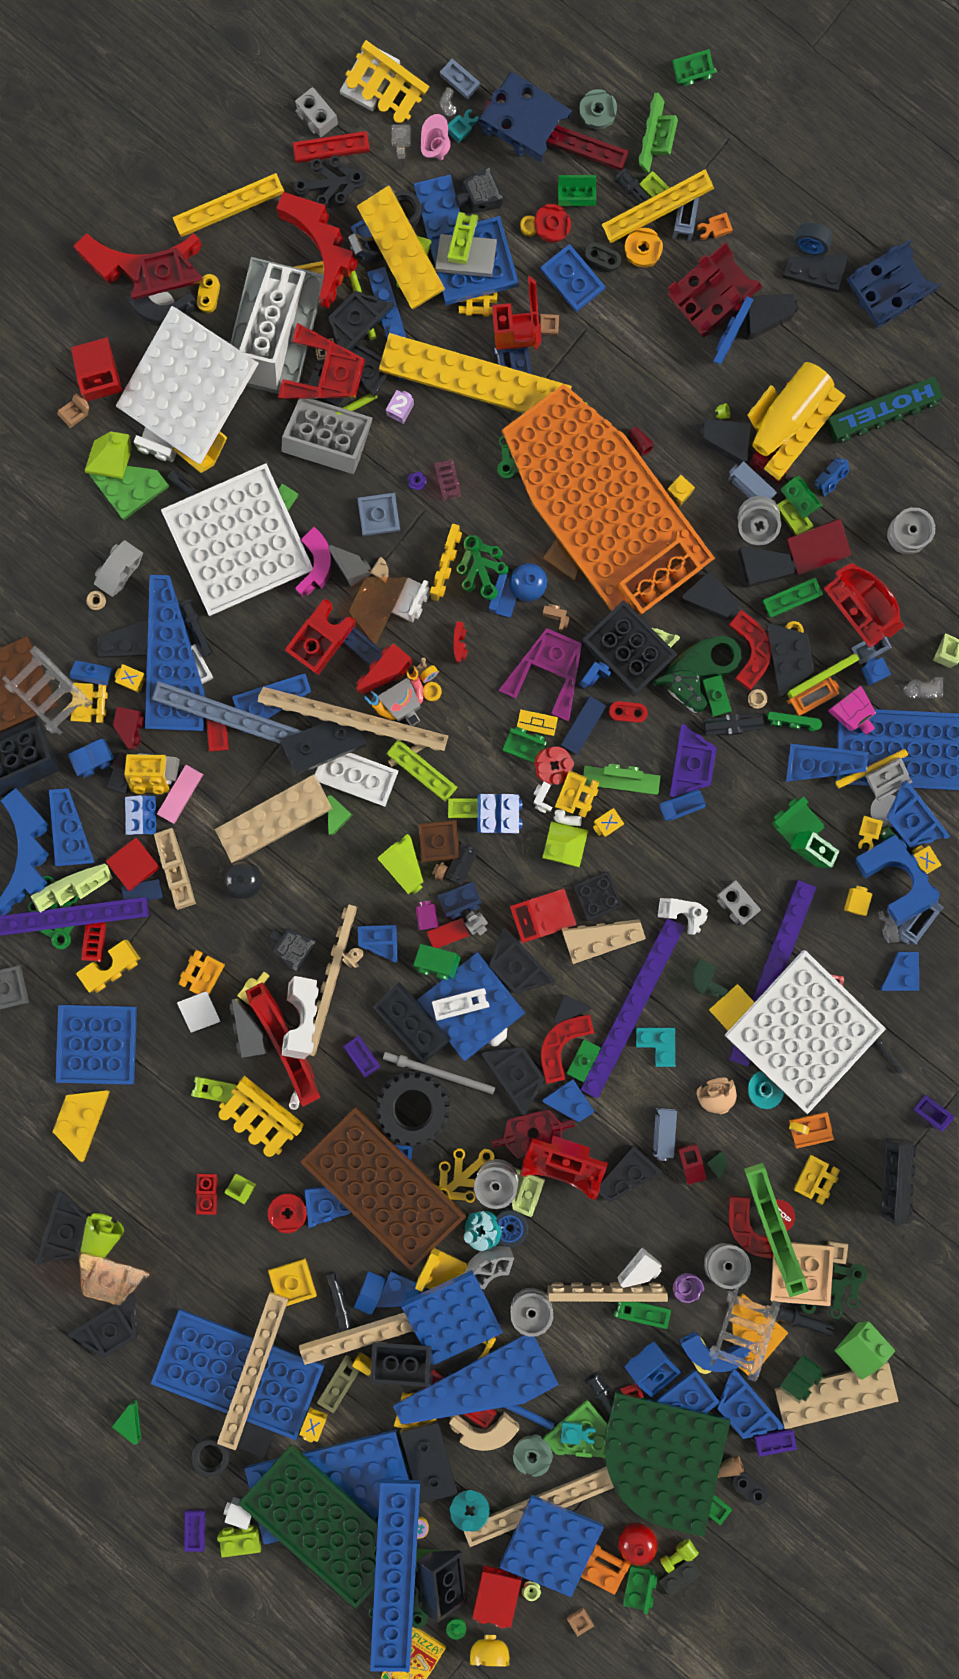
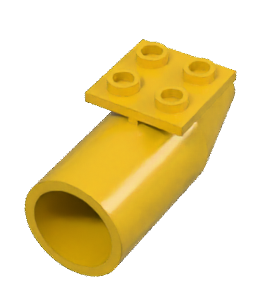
[748,362,834,456]

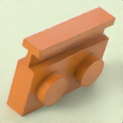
[789,1112,834,1149]

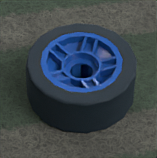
[794,222,832,256]
[495,1208,528,1247]

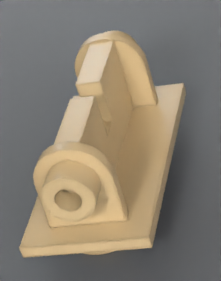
[341,948,363,968]

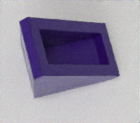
[913,1095,955,1132]

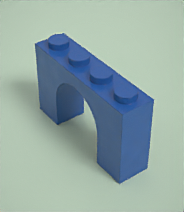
[855,835,940,926]

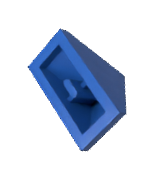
[354,1271,386,1315]

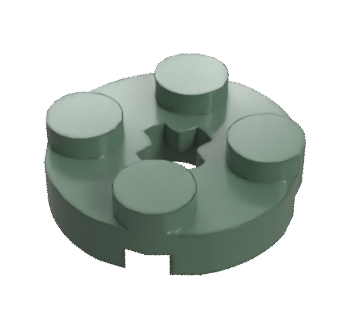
[579,89,617,129]
[513,1434,553,1477]

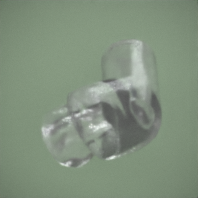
[439,88,456,116]

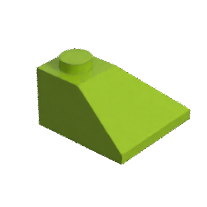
[85,431,132,479]
[542,821,588,867]

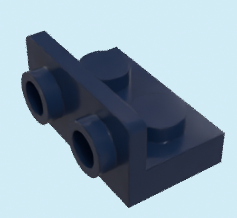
[438,882,482,919]

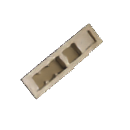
[154,828,196,910]

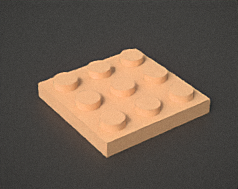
[770,1242,834,1306]

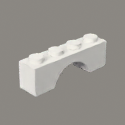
[282,976,319,1059]

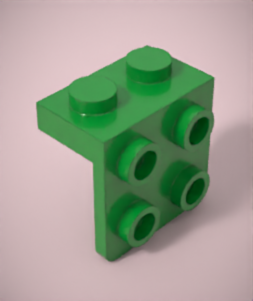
[771,797,824,846]

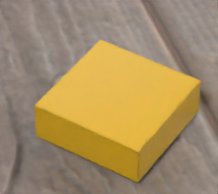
[352,1352,372,1376]

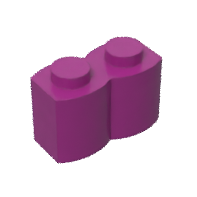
[415,901,438,930]

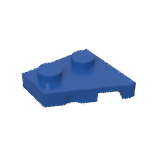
[880,952,919,991]

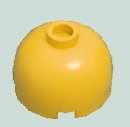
[470,1635,510,1666]

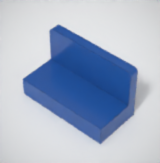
[489,574,517,618]

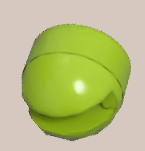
[715,403,731,420]

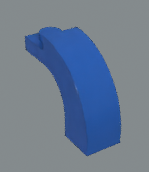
[679,1331,752,1372]

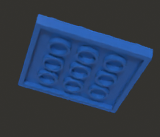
[427,216,519,305]
[418,952,525,1061]
[56,1005,137,1084]
[401,1270,503,1365]
[500,1495,604,1597]

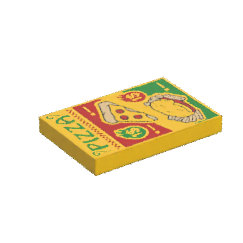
[381,1627,446,1679]

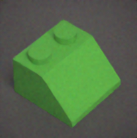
[834,1321,895,1380]

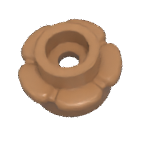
[432,862,448,881]

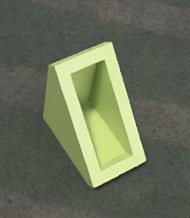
[933,633,959,668]

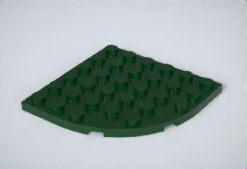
[604,1391,731,1537]

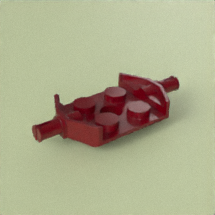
[491,1109,575,1159]

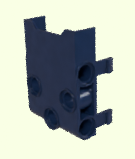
[478,72,572,163]
[847,239,942,328]

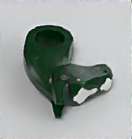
[652,636,741,713]

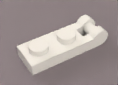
[432,988,490,1021]

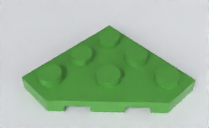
[89,466,169,520]
[543,1399,608,1459]

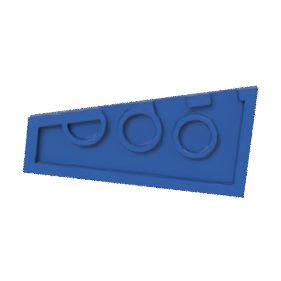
[232,673,311,733]
[786,744,869,782]
[49,788,95,867]
[305,1186,351,1228]

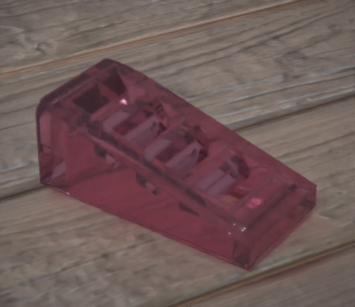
[434,459,461,501]

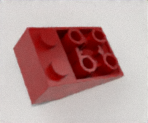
[71,337,123,402]
[356,643,413,695]
[510,889,576,943]

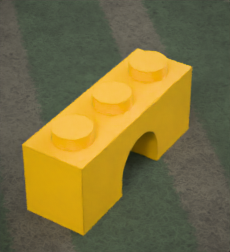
[76,940,141,993]

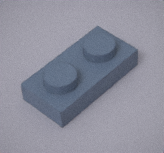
[440,59,480,99]

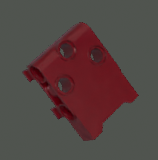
[667,242,762,338]

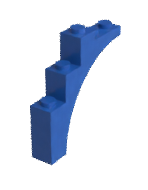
[0,788,49,916]

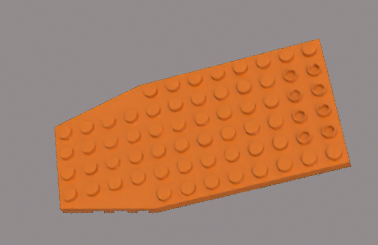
[502,384,715,616]

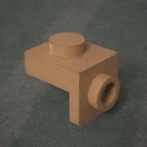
[57,394,89,428]
[542,604,569,632]

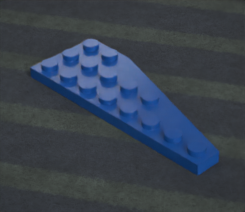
[145,575,205,731]
[393,1335,559,1425]

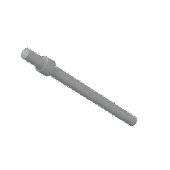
[383,1052,495,1095]

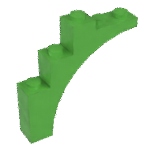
[744,1163,809,1298]

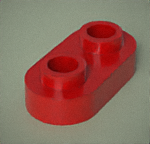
[609,701,648,723]

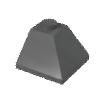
[328,545,371,587]

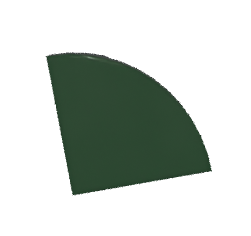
[706,1151,726,1178]

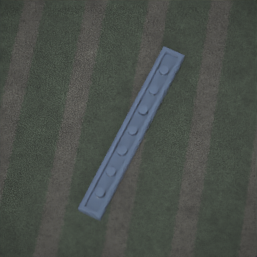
[152,681,302,744]

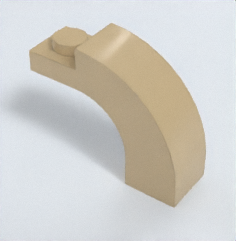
[449,1412,519,1451]

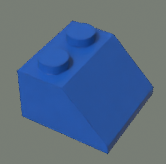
[625,1342,681,1398]

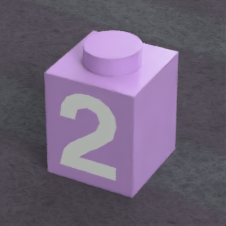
[386,390,414,424]

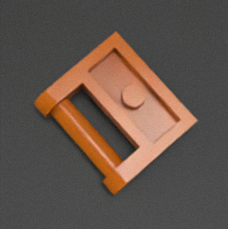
[581,1544,630,1595]

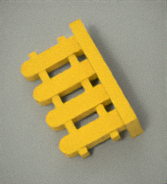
[345,40,429,123]
[219,1075,304,1157]

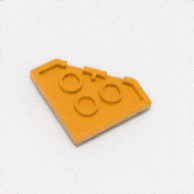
[730,1293,788,1378]

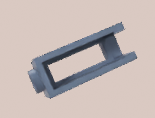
[672,197,699,241]
[728,461,777,499]
[896,903,944,945]
[652,1108,677,1161]

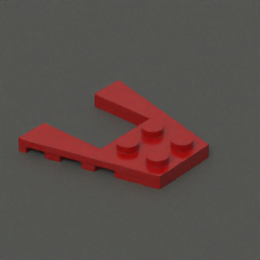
[278,323,365,399]

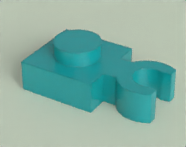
[448,109,479,143]
[560,1421,596,1445]

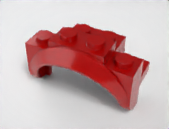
[824,563,905,648]
[520,1135,607,1200]

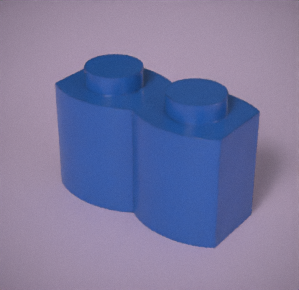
[68,739,115,778]

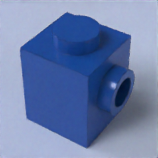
[861,657,891,686]

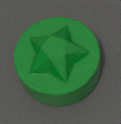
[447,1617,466,1640]

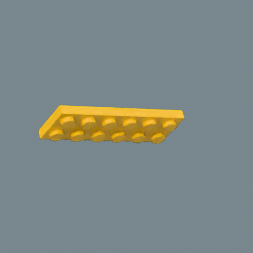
[357,186,445,309]

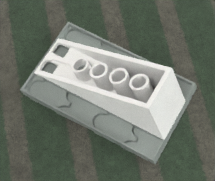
[230,257,324,394]

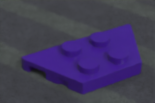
[669,724,717,797]

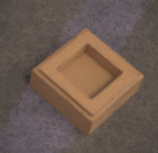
[540,314,559,336]
[567,1607,594,1637]

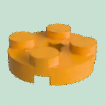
[624,228,663,268]

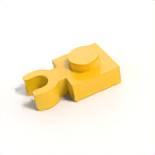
[858,816,883,851]

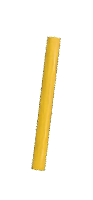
[835,749,908,788]

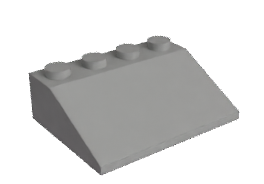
[282,399,373,474]

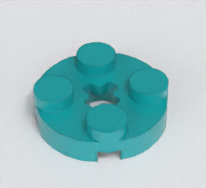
[464,1211,501,1251]
[450,1490,490,1532]

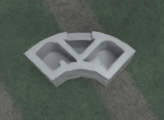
[94,540,143,597]
[464,1246,514,1289]

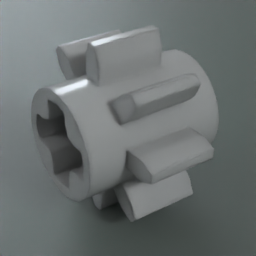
[464,911,488,935]

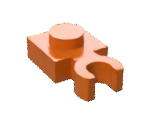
[697,212,733,240]

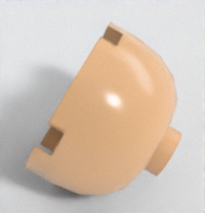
[697,1077,737,1114]

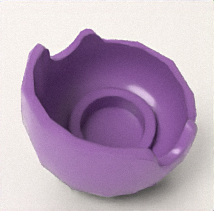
[673,1273,704,1303]

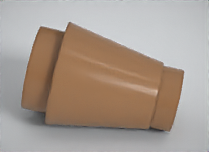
[718,1456,744,1478]

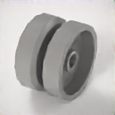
[738,496,781,545]
[887,507,935,555]
[474,1159,519,1209]
[704,1243,751,1289]
[510,1288,553,1337]

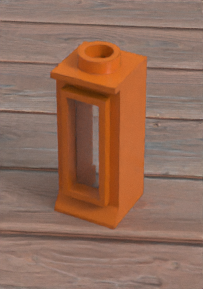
[787,677,840,716]

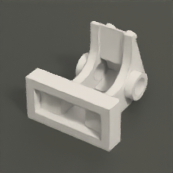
[658,898,708,935]

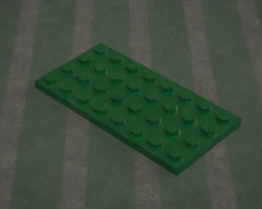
[238,1444,378,1609]

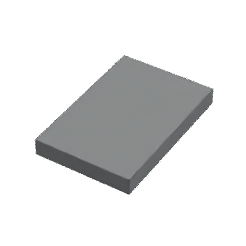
[435,234,497,277]

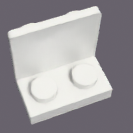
[392,578,430,623]

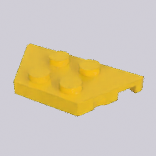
[53,1090,110,1162]

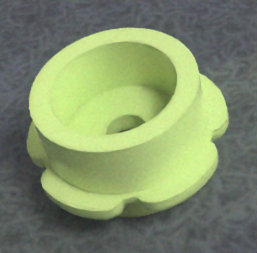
[522,1581,541,1601]

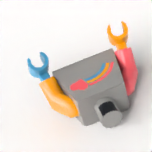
[365,666,423,726]

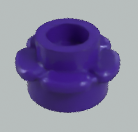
[408,472,427,490]

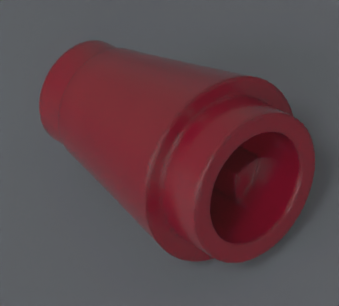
[628,427,654,456]

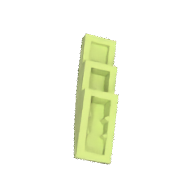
[31,864,112,913]

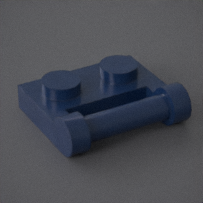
[493,347,532,374]

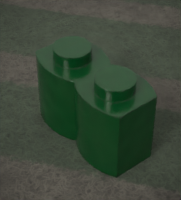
[780,1355,823,1404]

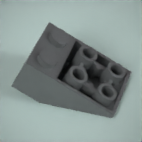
[230,998,270,1058]

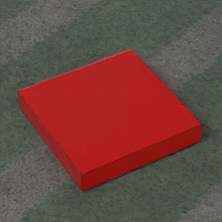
[106,838,160,891]

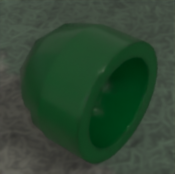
[879,825,895,841]

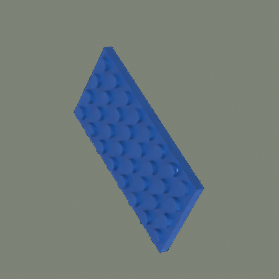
[835,709,959,791]
[151,1309,325,1440]
[244,1429,409,1545]

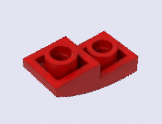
[454,621,468,665]
[196,1174,217,1215]

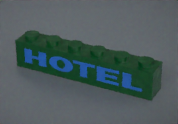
[826,376,943,444]

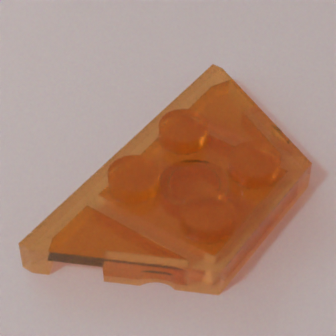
[349,577,408,644]
[78,1251,150,1305]

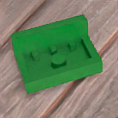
[672,49,717,86]
[558,175,596,206]
[503,727,547,763]

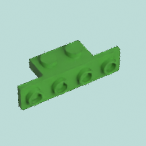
[639,93,678,173]
[583,764,660,795]

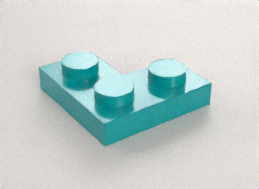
[636,1028,675,1067]

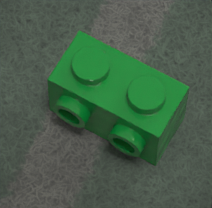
[791,830,839,868]
[413,944,460,981]

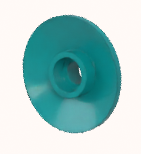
[748,1071,784,1109]

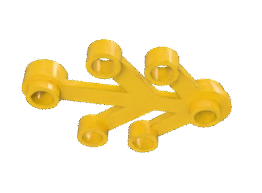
[437,1148,494,1203]

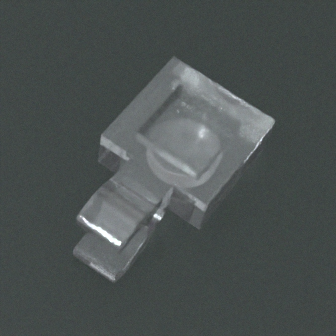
[392,125,411,159]
[878,911,900,943]

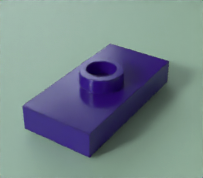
[343,1035,381,1078]
[754,1428,797,1457]
[184,1509,205,1552]

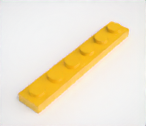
[602,169,714,243]
[172,173,284,237]
[764,387,845,480]

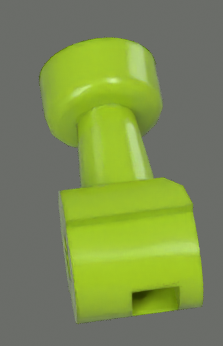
[660,1539,699,1573]

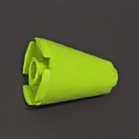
[79,1213,124,1270]

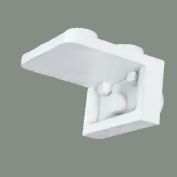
[134,427,176,462]

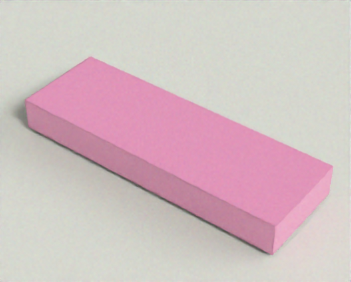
[157,765,203,824]

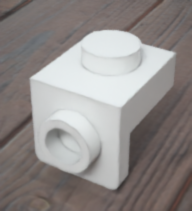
[533,782,552,813]

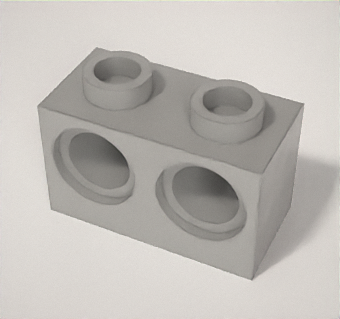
[295,87,338,137]
[716,880,761,925]

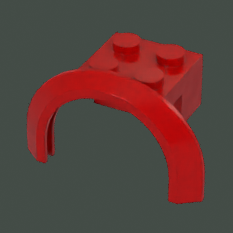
[492,276,541,350]

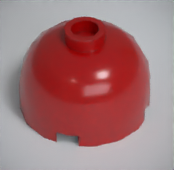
[618,1523,657,1566]

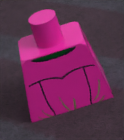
[828,686,876,735]

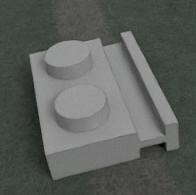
[865,757,912,801]

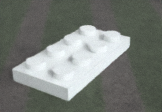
[315,753,399,807]

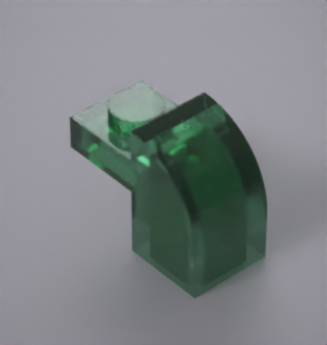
[691,958,728,998]

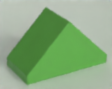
[328,795,353,835]

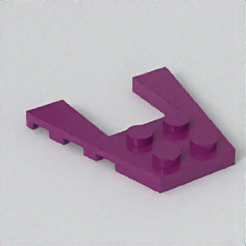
[499,628,582,721]

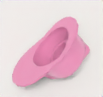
[421,114,450,160]

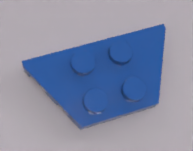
[713,296,754,365]
[886,780,950,848]
[717,1369,784,1439]

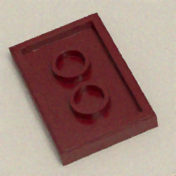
[786,518,851,575]

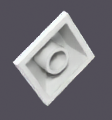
[617,1248,662,1288]

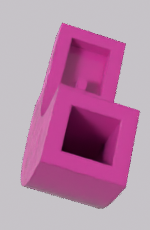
[295,527,332,597]

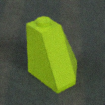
[378,834,424,895]

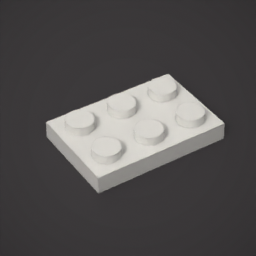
[340,49,400,111]

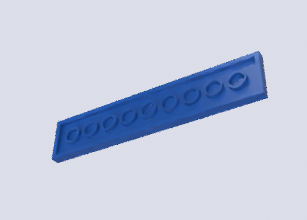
[370,1479,420,1672]

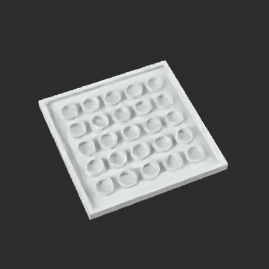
[116,306,259,464]
[161,464,313,616]
[725,950,886,1114]

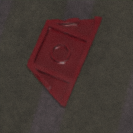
[131,247,204,300]

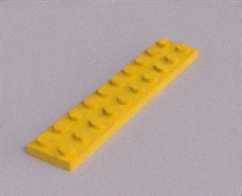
[379,333,572,413]

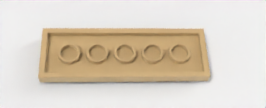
[215,775,333,863]
[548,1282,668,1302]
[774,1362,898,1429]

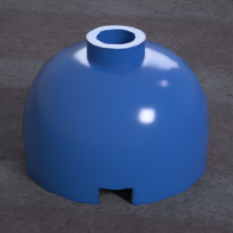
[509,563,547,602]

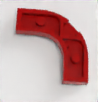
[729,610,771,690]
[541,1014,594,1084]
[729,1196,773,1258]

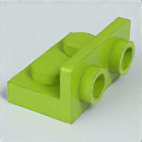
[217,1525,261,1557]

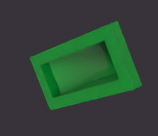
[112,1399,141,1444]

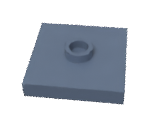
[357,493,400,536]

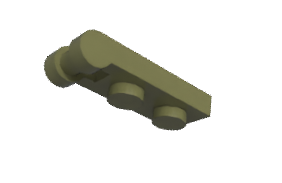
[317,1355,359,1414]

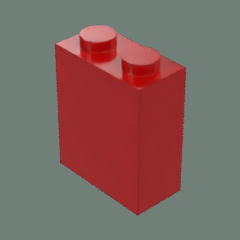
[472,1565,521,1628]

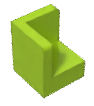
[224,1174,256,1204]

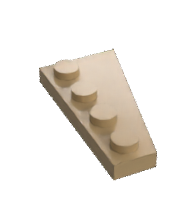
[561,919,646,964]

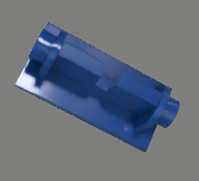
[813,457,850,497]

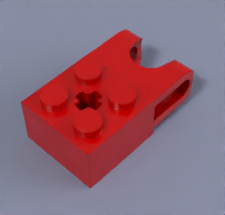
[285,599,356,675]

